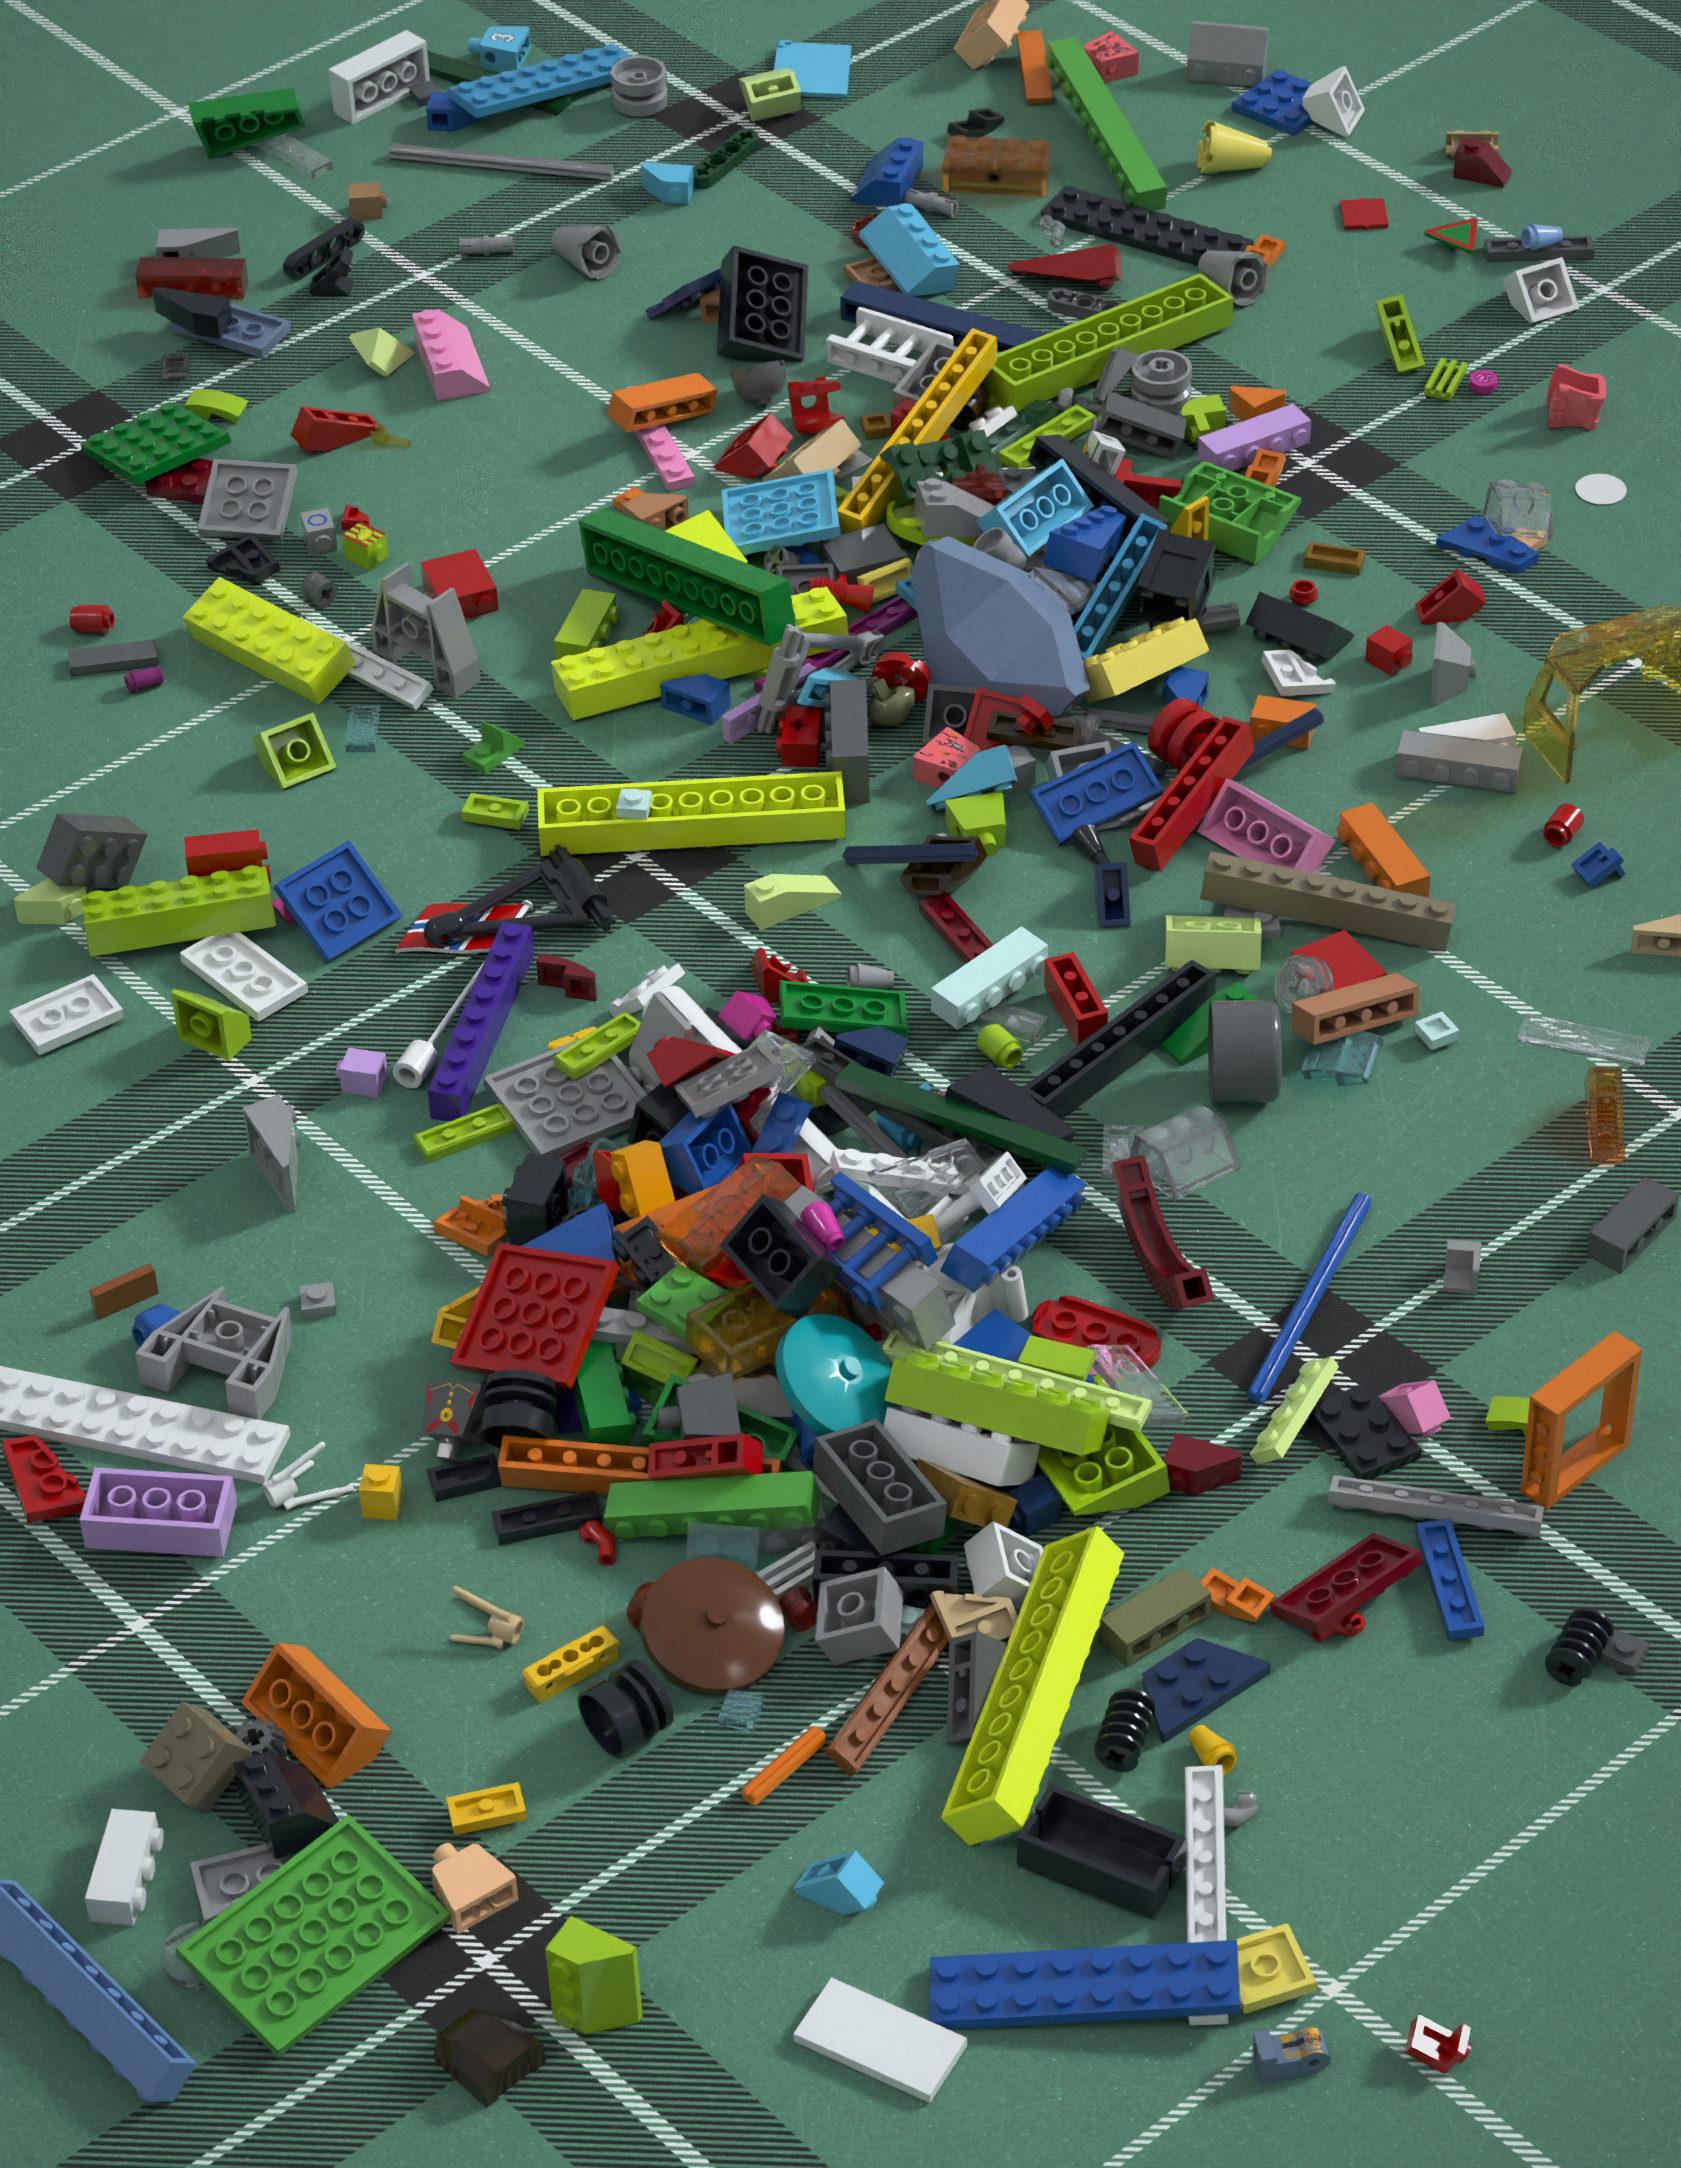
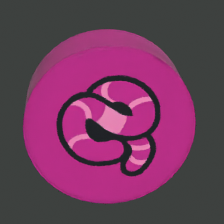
[1469,370,1498,394]

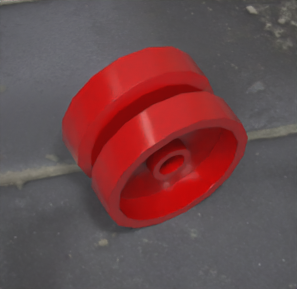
[1148,698,1220,772]

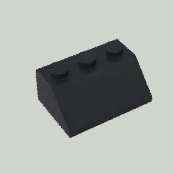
[1245,592,1354,662]
[233,1752,339,1860]

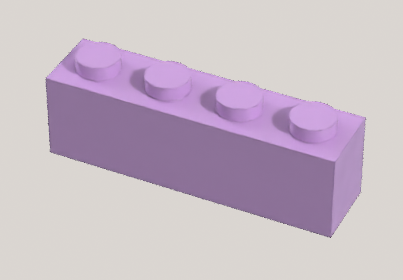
[1198,404,1311,471]

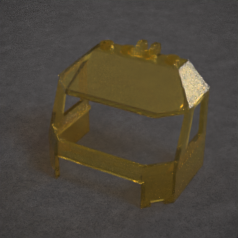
[1522,604,1681,784]

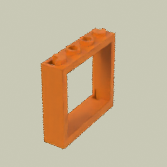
[1520,1331,1642,1510]

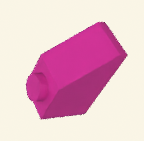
[718,991,776,1042]

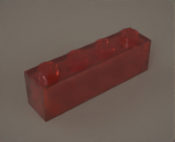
[135,257,248,299]

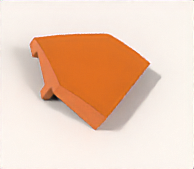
[434,1195,507,1256]

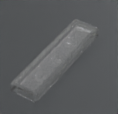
[1518,1013,1652,1068]

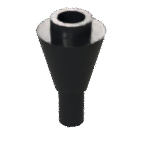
[1070,824,1111,864]

